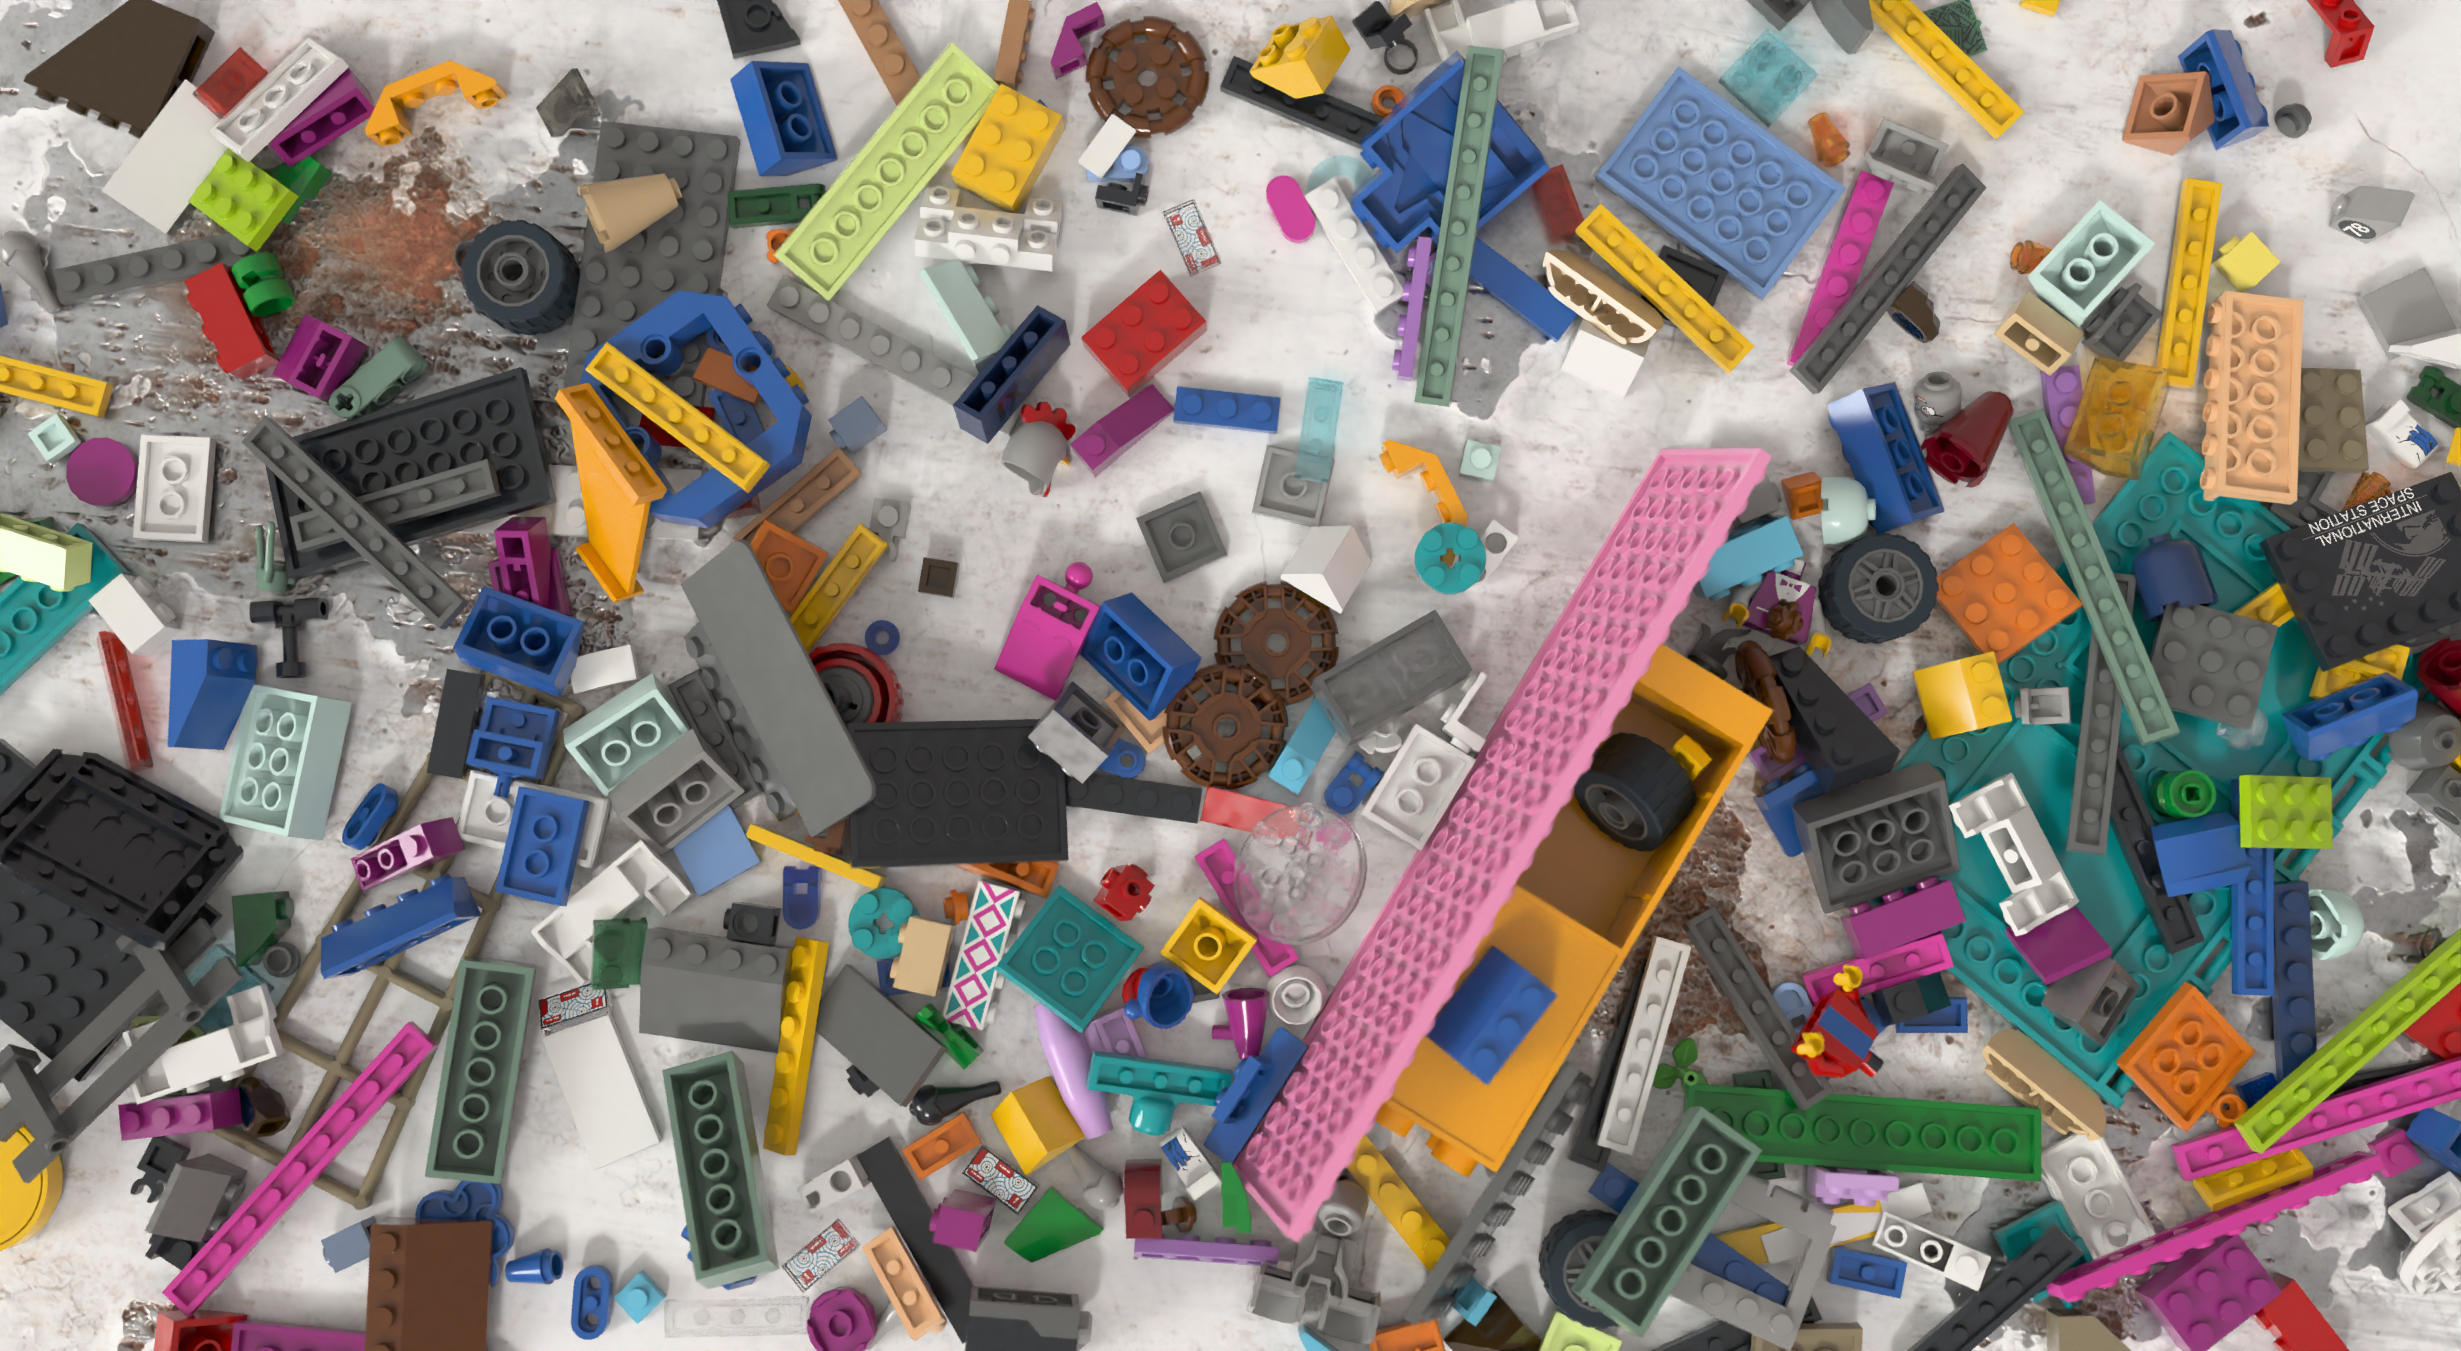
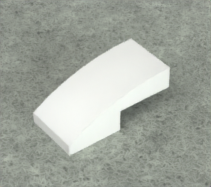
[571,644,640,695]

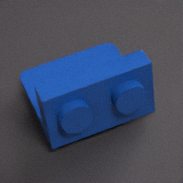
[1753,762,1826,857]

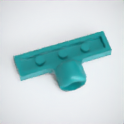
[1086,1051,1233,1136]

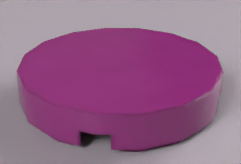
[66,438,139,507]
[807,1287,877,1351]

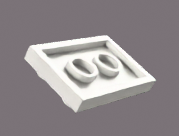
[133,435,216,543]
[1360,724,1476,851]

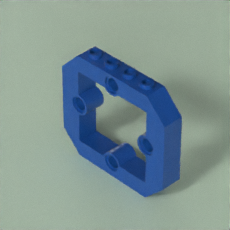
[580,290,812,528]

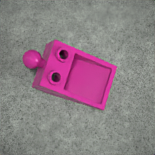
[994,562,1101,701]

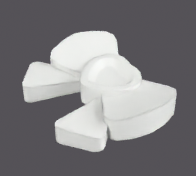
[1359,721,1402,754]

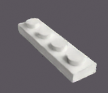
[1304,178,1403,315]

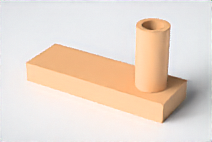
[862,1227,947,1341]

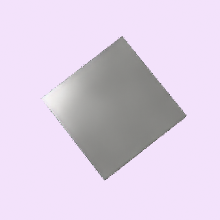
[2357,267,2456,361]
[1252,445,1335,527]

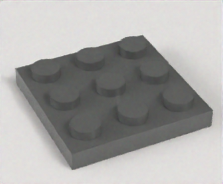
[2149,601,2278,730]

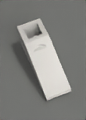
[1872,1211,1991,1291]

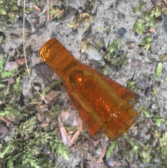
[2340,472,2391,512]

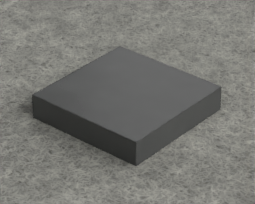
[1136,491,1227,583]

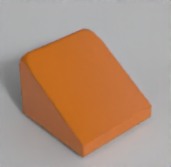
[1781,472,1823,520]

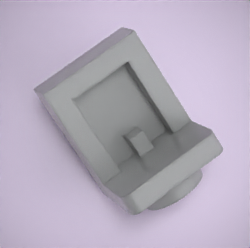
[2014,687,2072,725]

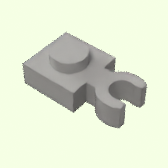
[869,497,911,562]

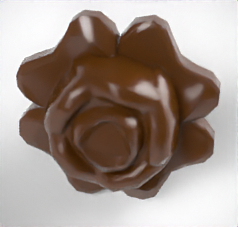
[1766,599,1804,641]

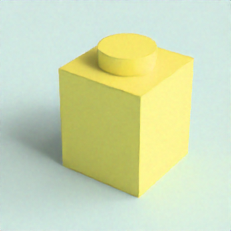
[2212,231,2281,293]

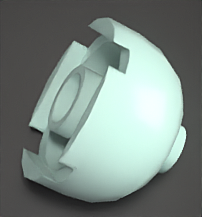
[1821,476,1876,547]
[2309,888,2364,960]

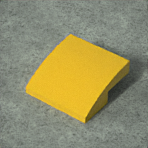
[2309,644,2410,699]

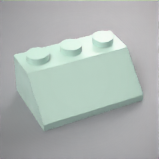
[2028,200,2156,328]
[918,259,1012,373]
[563,673,690,799]

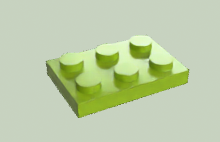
[188,148,299,252]
[2239,775,2333,849]

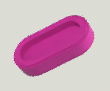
[1266,176,1315,243]

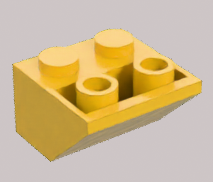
[1249,16,1351,99]

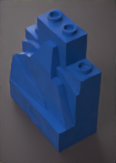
[1351,50,1550,253]

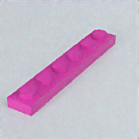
[1787,171,1894,366]

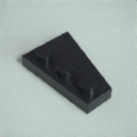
[717,0,801,59]

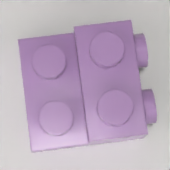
[1806,1165,1899,1206]

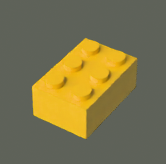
[951,84,1066,213]

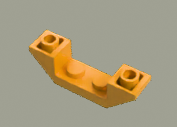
[365,60,508,146]
[1379,439,1468,568]

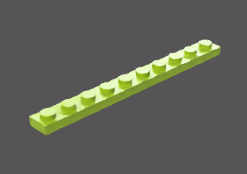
[2234,928,2461,1154]

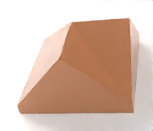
[2122,71,2215,156]

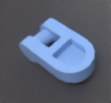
[1086,142,1149,183]
[1770,981,1813,1034]

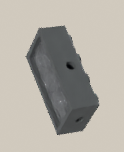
[1310,609,1473,747]

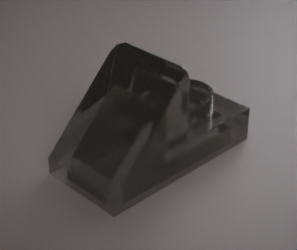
[536,68,601,137]

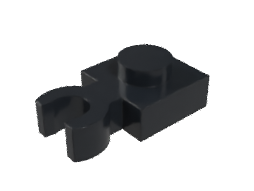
[130,1136,191,1203]

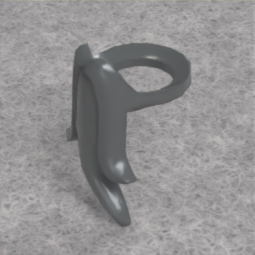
[1687,623,1751,680]

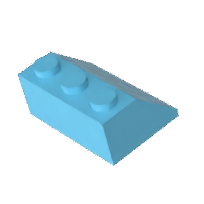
[1692,515,1804,601]

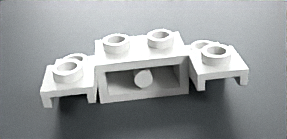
[1423,0,1580,63]
[914,186,1063,271]
[1949,772,2079,936]
[530,839,694,985]
[122,983,284,1105]

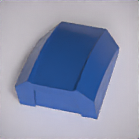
[2151,811,2252,897]

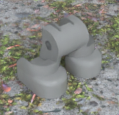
[1247,1228,1381,1344]

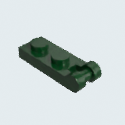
[727,184,826,229]
[2406,366,2461,428]

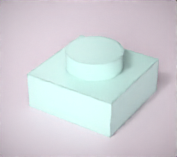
[28,413,82,464]
[1459,439,1501,482]

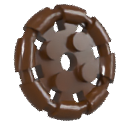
[1085,16,1209,138]
[1213,581,1340,706]
[1735,640,1796,764]
[1162,663,1289,790]

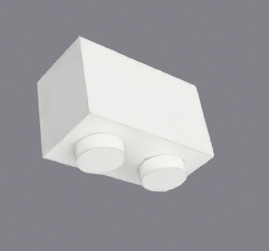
[88,573,181,657]

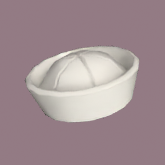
[1266,965,1328,1025]

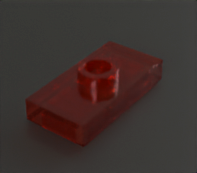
[192,47,268,120]
[1531,164,1584,242]

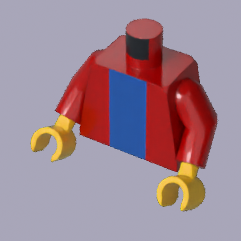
[1790,964,1884,1078]

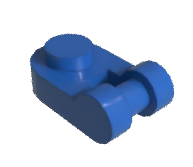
[1324,751,1384,815]

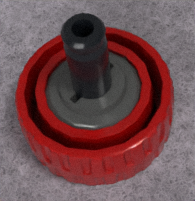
[807,643,904,727]

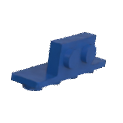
[1204,1027,1308,1164]

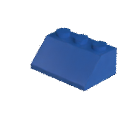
[2178,29,2269,150]
[730,61,838,176]
[453,586,584,698]
[1080,592,1202,721]
[2281,672,2418,761]
[1425,945,1558,1085]

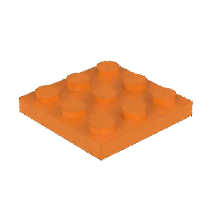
[1936,523,2082,665]
[2115,982,2256,1132]

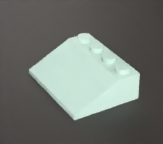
[219,684,352,841]

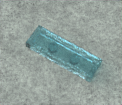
[1294,377,1343,483]

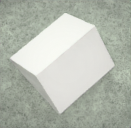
[1560,318,1651,398]
[1280,525,1372,614]

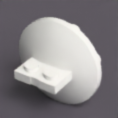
[2388,1171,2461,1297]

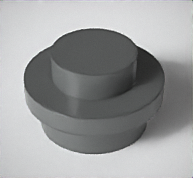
[2275,103,2312,138]
[263,942,301,978]

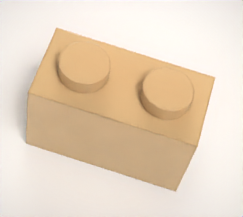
[1994,291,2084,376]
[890,916,956,997]

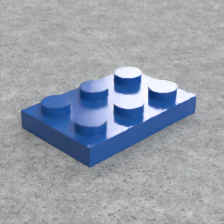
[495,786,590,906]

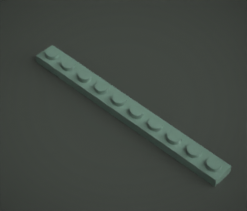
[1414,45,1505,407]
[2008,409,2180,746]

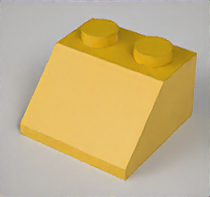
[1912,651,2013,740]

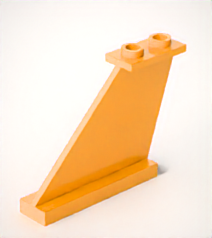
[555,383,667,603]

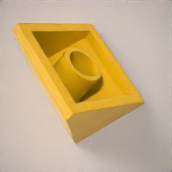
[1160,897,1258,994]
[990,1076,1085,1176]

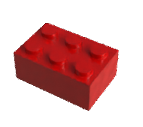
[1081,270,1207,398]

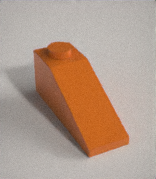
[955,862,1059,898]

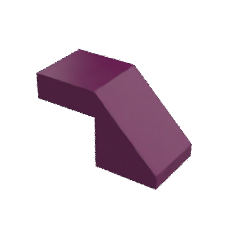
[1050,2,1105,79]

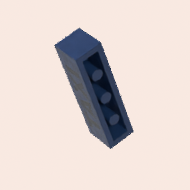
[953,305,1071,444]

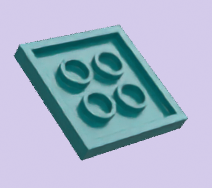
[995,885,1145,1033]

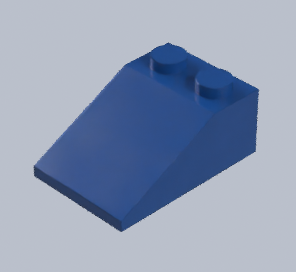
[168,639,258,750]

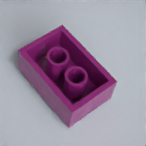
[2135,1234,2282,1351]

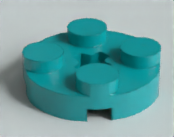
[1414,523,1486,595]
[848,888,920,959]

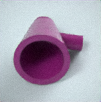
[1212,988,1270,1060]

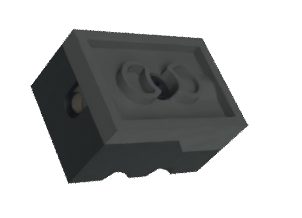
[965,1286,1092,1351]

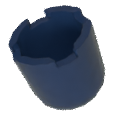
[2132,533,2219,622]

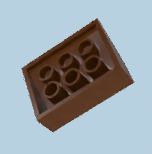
[365,1217,494,1351]

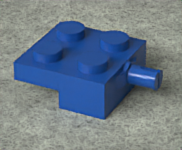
[466,696,560,798]

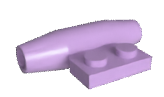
[1033,1003,1147,1140]

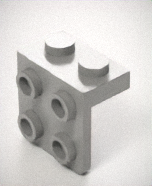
[1864,117,1949,194]

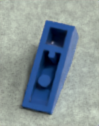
[2405,1108,2461,1178]

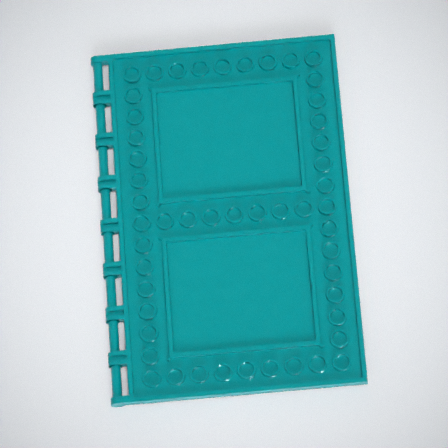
[1868,431,2439,1110]

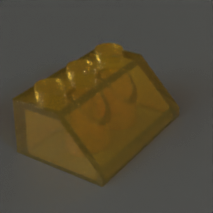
[2064,357,2170,481]

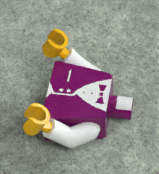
[1722,559,1832,658]

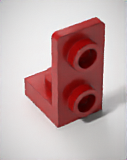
[2307,0,2375,68]

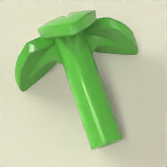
[1652,1038,1709,1092]

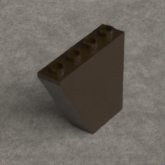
[23,0,215,139]

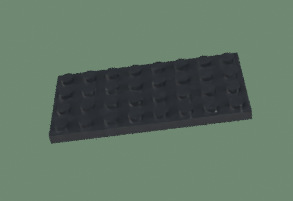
[265,367,557,580]

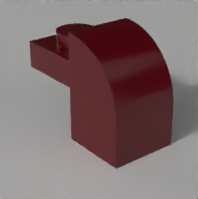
[1124,1159,1163,1239]

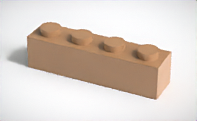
[994,0,1035,90]

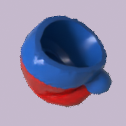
[1121,961,1194,1029]

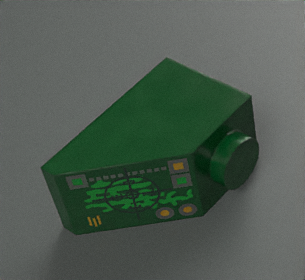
[232,891,294,967]

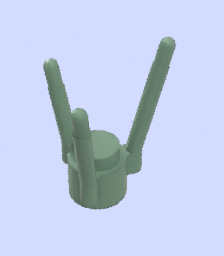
[256,521,296,593]

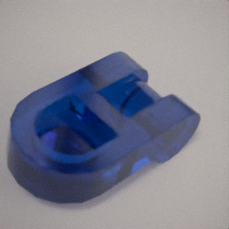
[783,866,822,930]

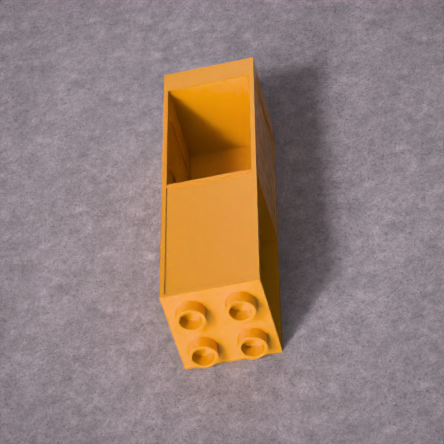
[1375,644,1773,1178]

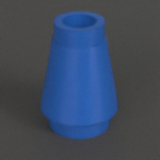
[505,1248,564,1285]

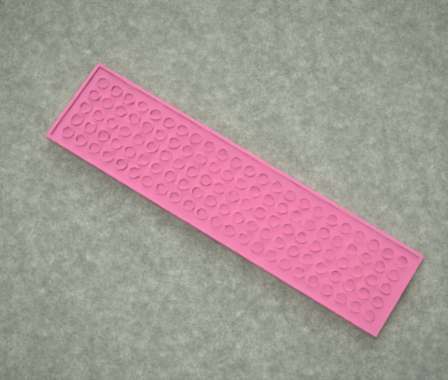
[1232,448,1772,1242]

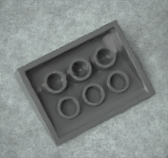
[1791,761,1960,914]
[639,927,794,1053]

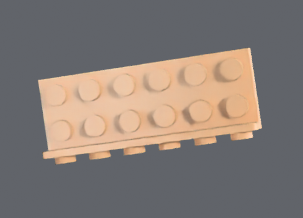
[2200,291,2303,505]

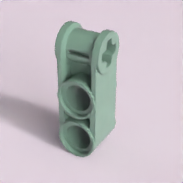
[329,336,428,420]

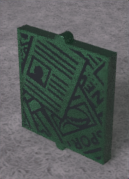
[1923,0,1987,57]

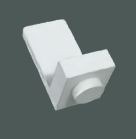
[1440,670,1488,754]

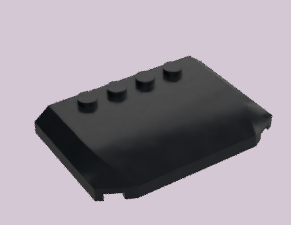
[0,749,244,950]

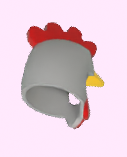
[1001,402,1076,497]

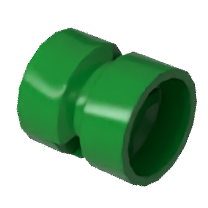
[231,252,296,317]
[2149,770,2216,818]

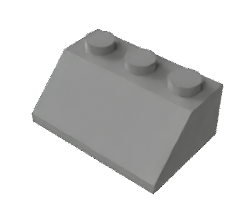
[608,728,745,856]

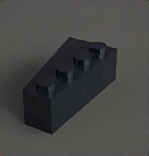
[1769,646,1900,794]

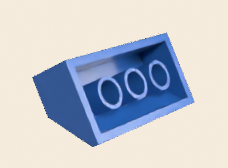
[1827,382,1945,535]
[321,874,481,979]

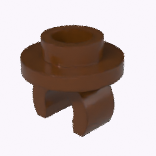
[1162,1196,1197,1233]

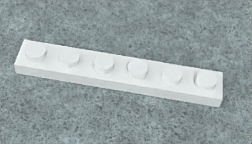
[1595,936,1691,1155]

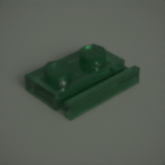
[591,917,648,990]

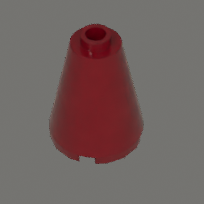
[1921,391,2014,488]
[2417,637,2461,720]

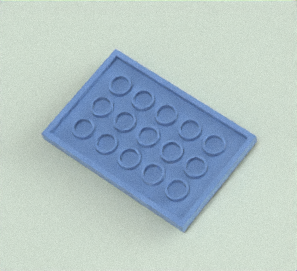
[1595,66,1846,301]

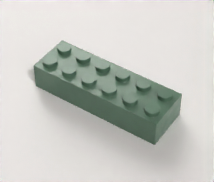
[425,956,537,1184]
[662,1051,779,1289]
[1570,1107,1762,1338]

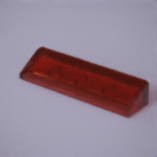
[96,631,154,773]

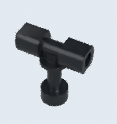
[249,597,329,678]

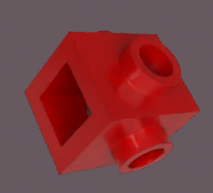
[1093,864,1155,921]

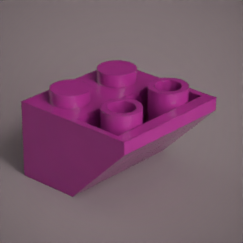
[272,314,368,403]

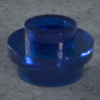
[865,620,900,655]

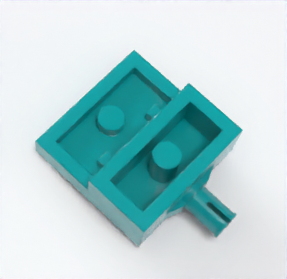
[1992,1200,2094,1309]

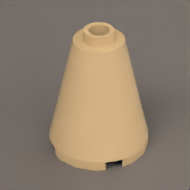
[577,173,682,253]

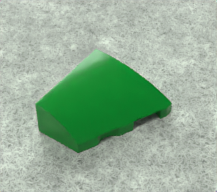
[266,156,332,225]
[914,1003,984,1070]
[1221,1162,1252,1233]
[1003,1186,1104,1263]

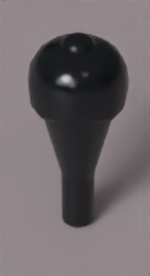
[909,1080,1001,1126]

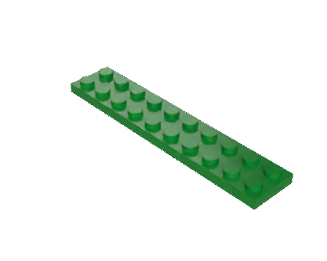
[1684,1083,2041,1182]

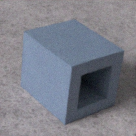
[828,396,887,454]
[321,1216,376,1273]

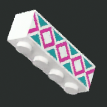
[942,880,1026,1030]

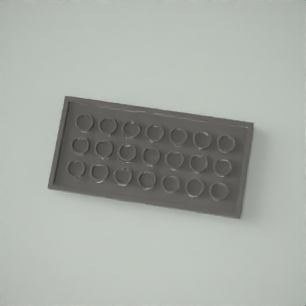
[564,121,740,408]
[1402,1062,1594,1325]

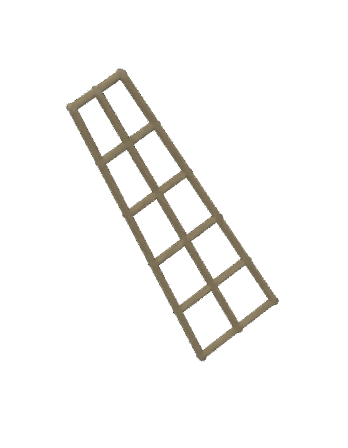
[205,670,586,1210]

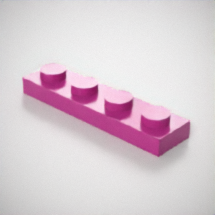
[1194,838,1299,978]
[1801,931,1954,1008]

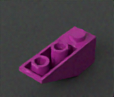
[351,817,465,891]

